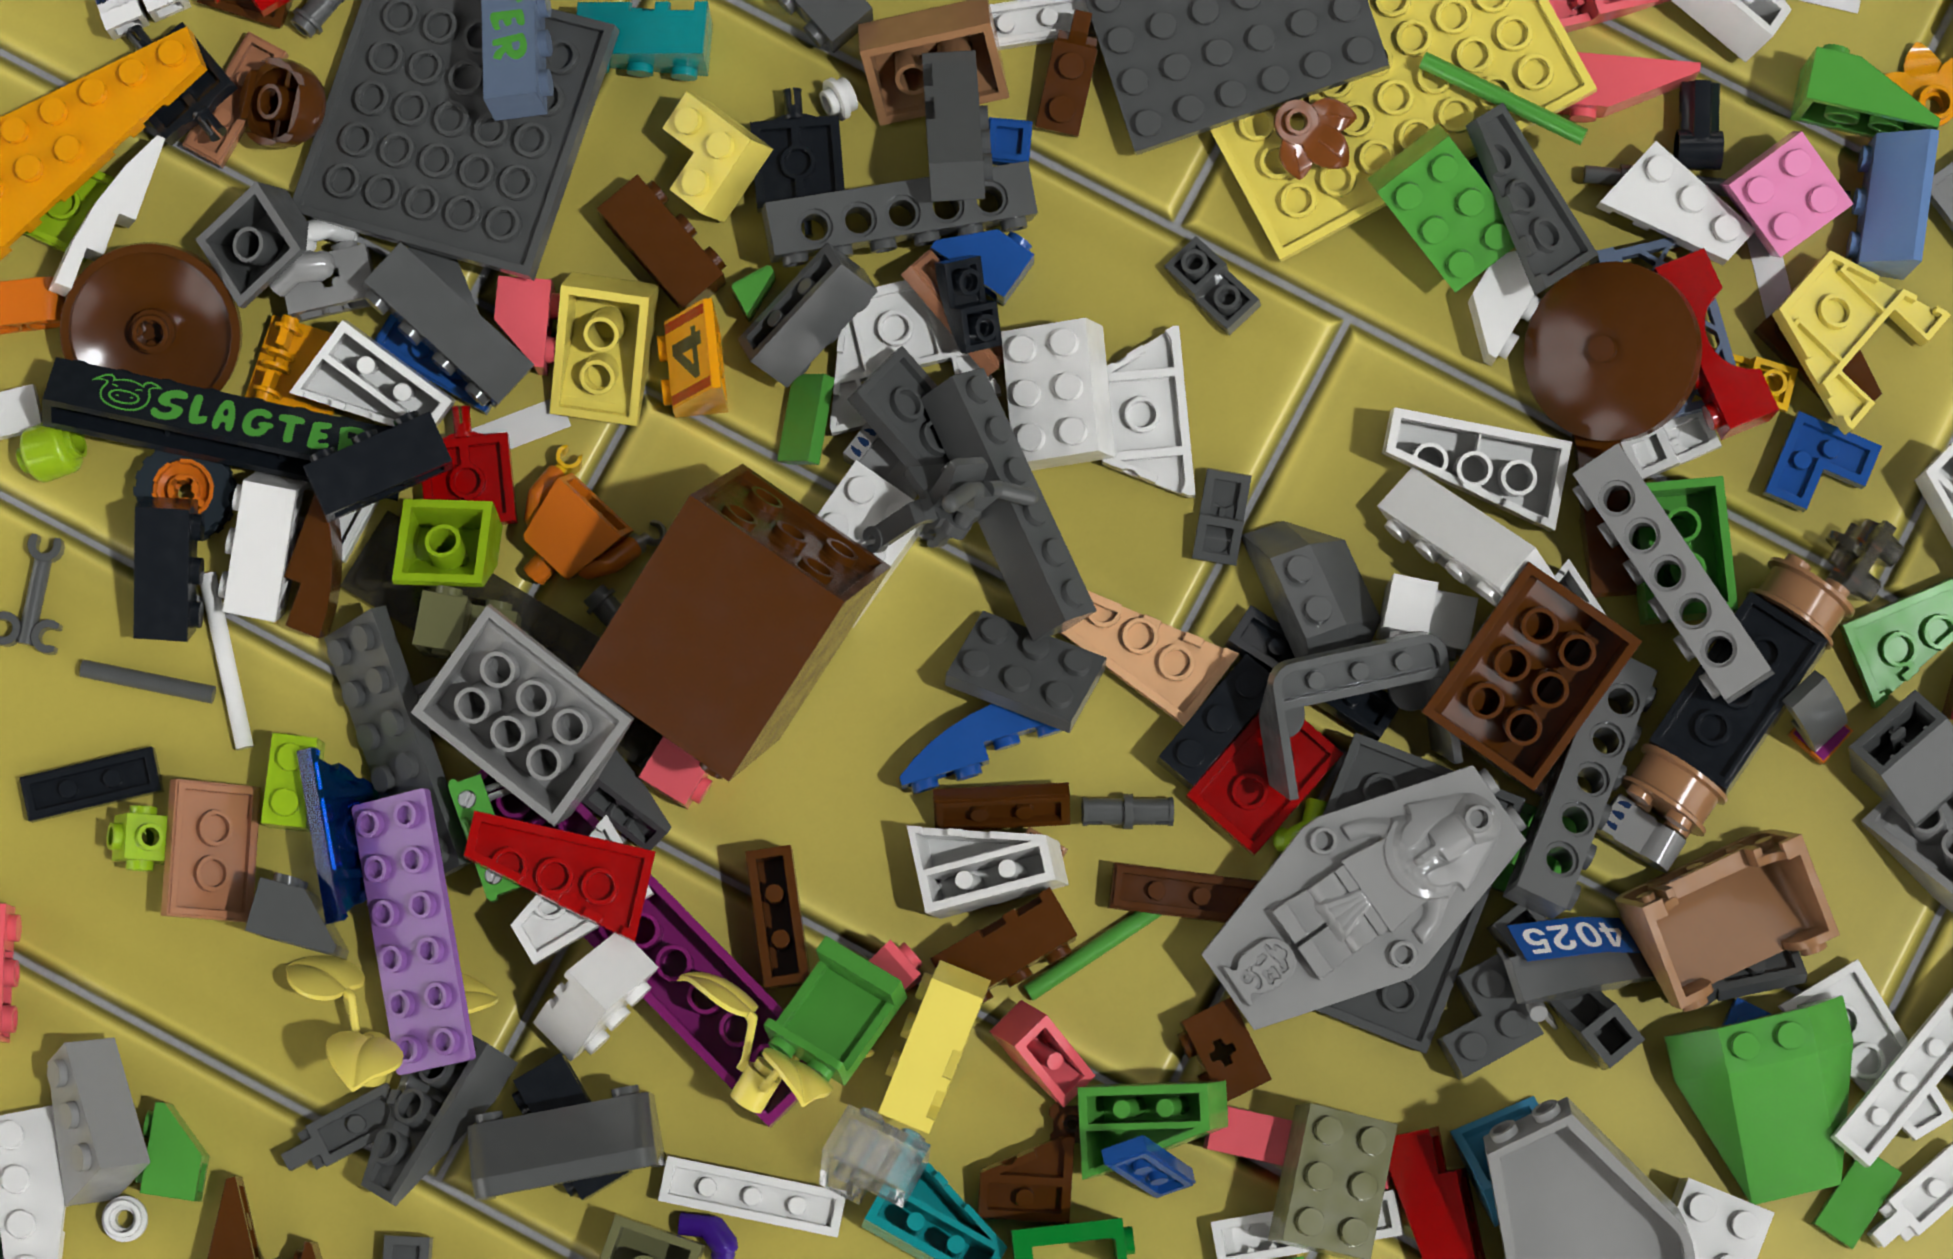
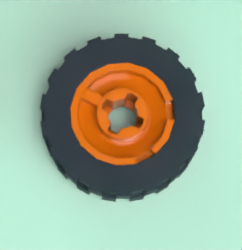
[133,450,237,541]

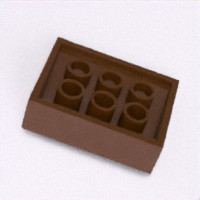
[1421,561,1642,791]

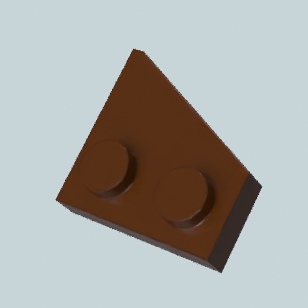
[978,1133,1075,1224]

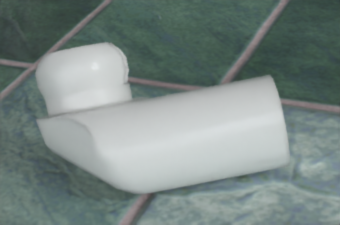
[306,219,360,251]

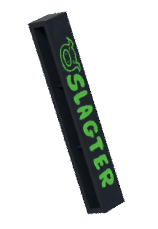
[42,357,400,501]

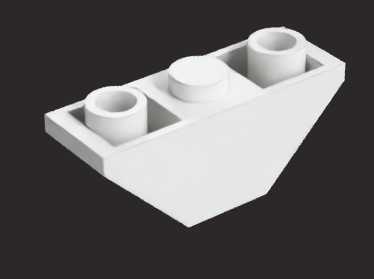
[1468,251,1542,366]

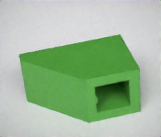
[135,1102,210,1202]

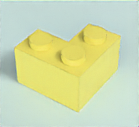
[662,91,773,223]

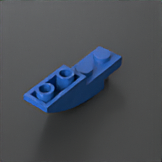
[899,704,1062,794]

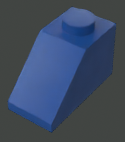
[930,229,1035,307]

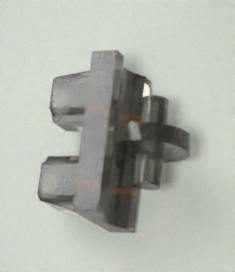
[1826,519,1905,602]

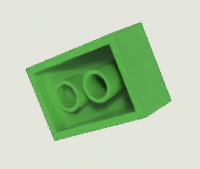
[1790,44,1940,138]

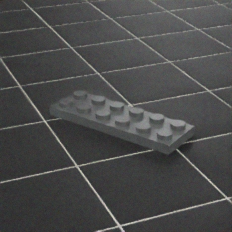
[324,606,473,877]

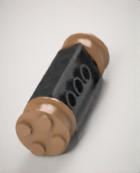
[1621,553,1855,839]

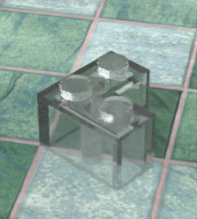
[819,1104,931,1208]

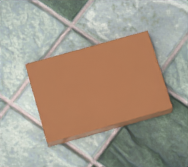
[161,779,261,923]

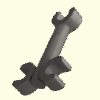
[0,533,65,655]

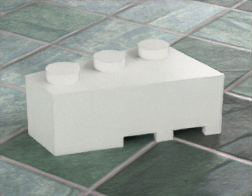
[289,320,456,427]

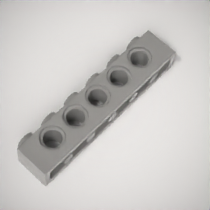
[1572,443,1775,704]

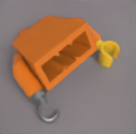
[523,445,667,585]

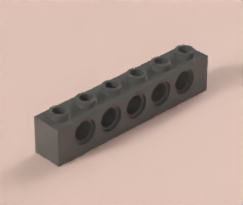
[761,161,1038,268]
[1502,658,1658,920]

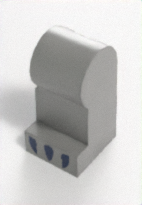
[843,422,917,500]
[1595,794,1686,873]

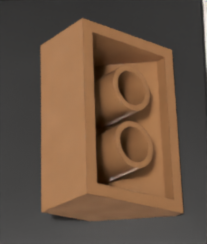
[858,0,1009,126]

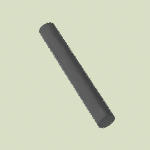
[79,659,216,704]

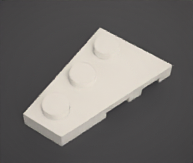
[511,815,654,965]

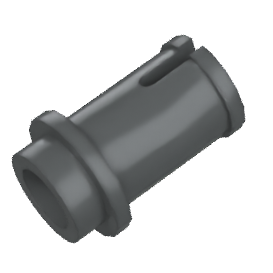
[291,0,345,38]
[584,584,621,627]

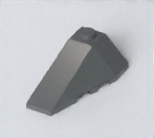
[361,1035,518,1206]

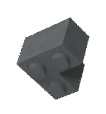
[1436,953,1544,1080]

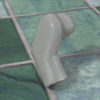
[269,251,335,297]

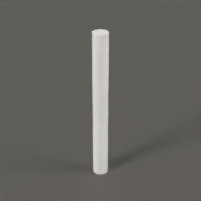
[200,572,254,750]

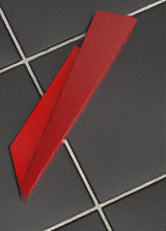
[1389,1126,1486,1259]

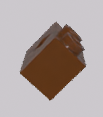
[1177,997,1272,1102]

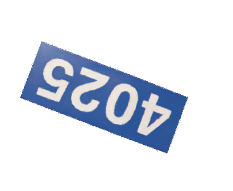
[1507,916,1641,962]

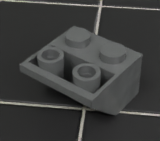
[1849,690,1953,829]

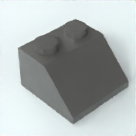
[195,181,309,308]
[245,872,349,960]

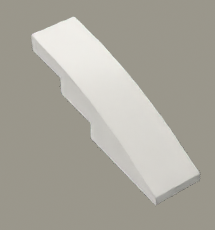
[48,135,165,297]
[1211,1189,1404,1259]

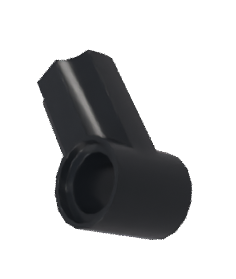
[1673,80,1724,170]

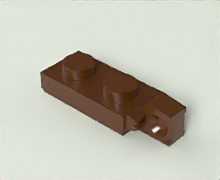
[1035,9,1098,137]

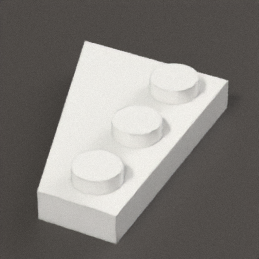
[1596,141,1756,265]

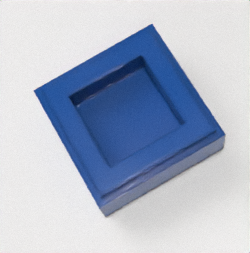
[988,117,1033,165]

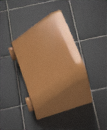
[1614,829,1840,1012]

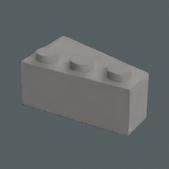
[47,1037,151,1206]

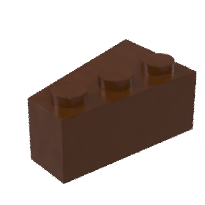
[930,887,1077,1004]

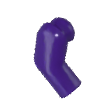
[678,1213,738,1259]

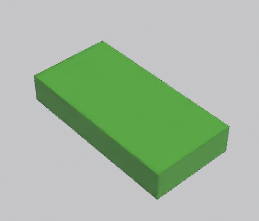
[777,374,835,465]
[1812,1157,1902,1249]

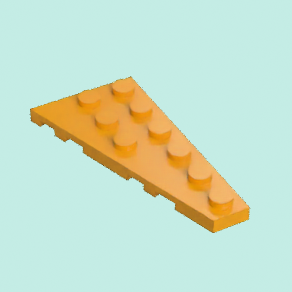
[0,26,208,261]

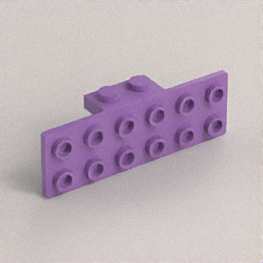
[352,788,476,1075]

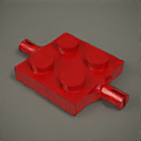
[422,406,518,525]

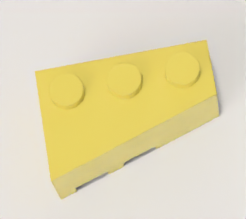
[878,960,991,1134]

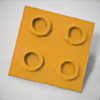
[245,314,335,416]

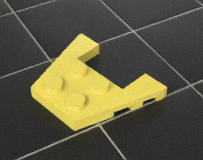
[1772,250,1951,435]

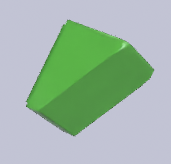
[731,265,776,322]

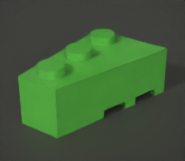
[1077,1080,1228,1180]

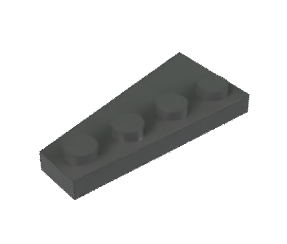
[1466,103,1599,295]

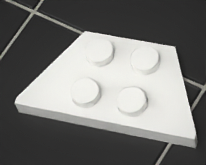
[1101,326,1196,498]

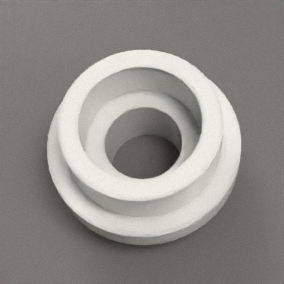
[819,77,858,121]
[101,1196,148,1242]

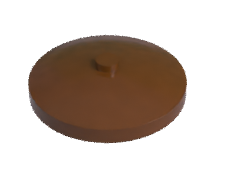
[60,242,243,391]
[1524,261,1702,442]

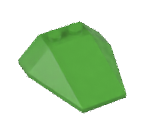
[1664,995,1853,1205]

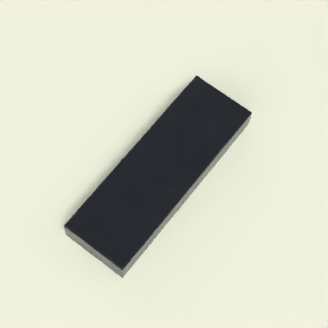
[20,746,164,823]

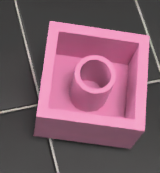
[1720,131,1854,258]

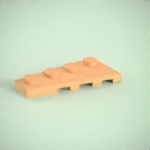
[1059,590,1240,726]

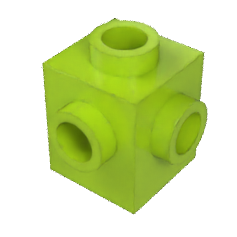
[107,805,168,871]

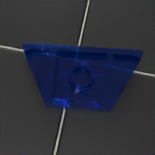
[297,747,379,924]

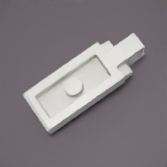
[1867,1141,1953,1248]

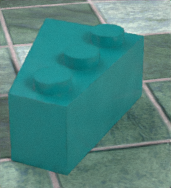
[576,1,713,81]
[861,1139,1008,1259]

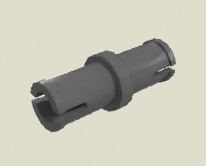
[1081,794,1174,829]

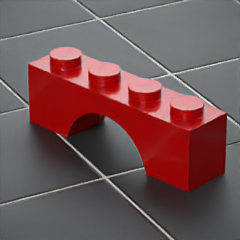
[1653,248,1779,440]

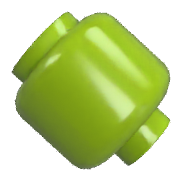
[16,423,87,483]

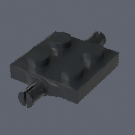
[126,22,238,146]
[750,87,845,238]

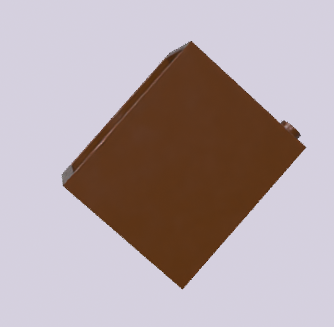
[577,464,891,782]

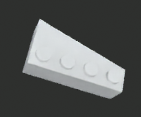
[1377,467,1558,607]

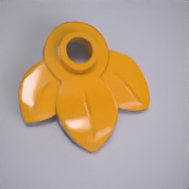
[1885,42,1953,127]

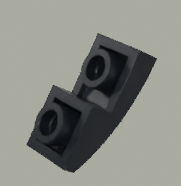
[934,255,1002,354]

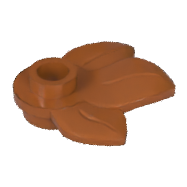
[1274,98,1357,180]

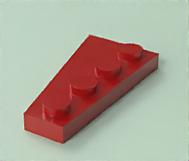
[464,810,656,943]

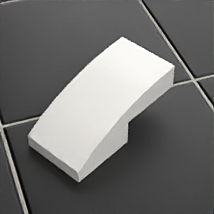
[1621,412,1722,480]

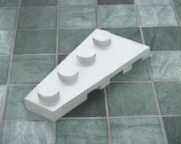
[1778,959,1953,1140]
[0,1105,68,1259]

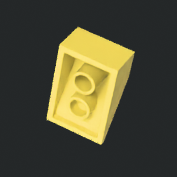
[549,272,659,427]

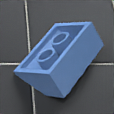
[1846,129,1940,280]

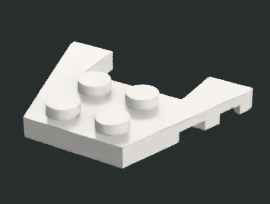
[830,280,1001,436]

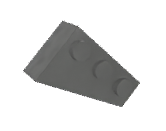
[922,50,993,202]

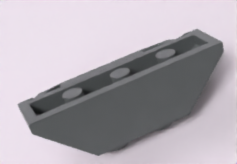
[1241,521,1381,658]

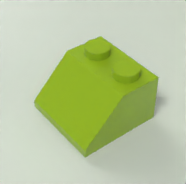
[392,499,503,587]

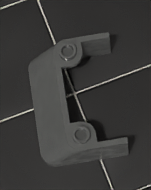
[1259,631,1463,801]
[467,1085,666,1200]

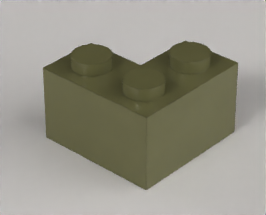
[412,585,522,660]

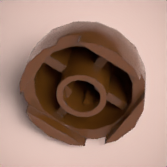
[239,58,326,148]

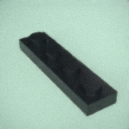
[1225,605,1399,741]

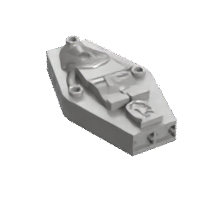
[1201,765,1527,1030]
[1483,1097,1695,1259]

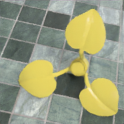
[285,955,499,1092]
[677,972,875,1114]

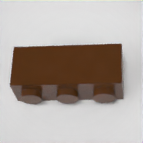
[597,174,726,311]
[745,845,810,990]

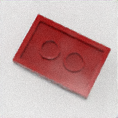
[1186,713,1344,856]

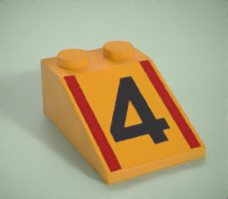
[657,298,729,418]

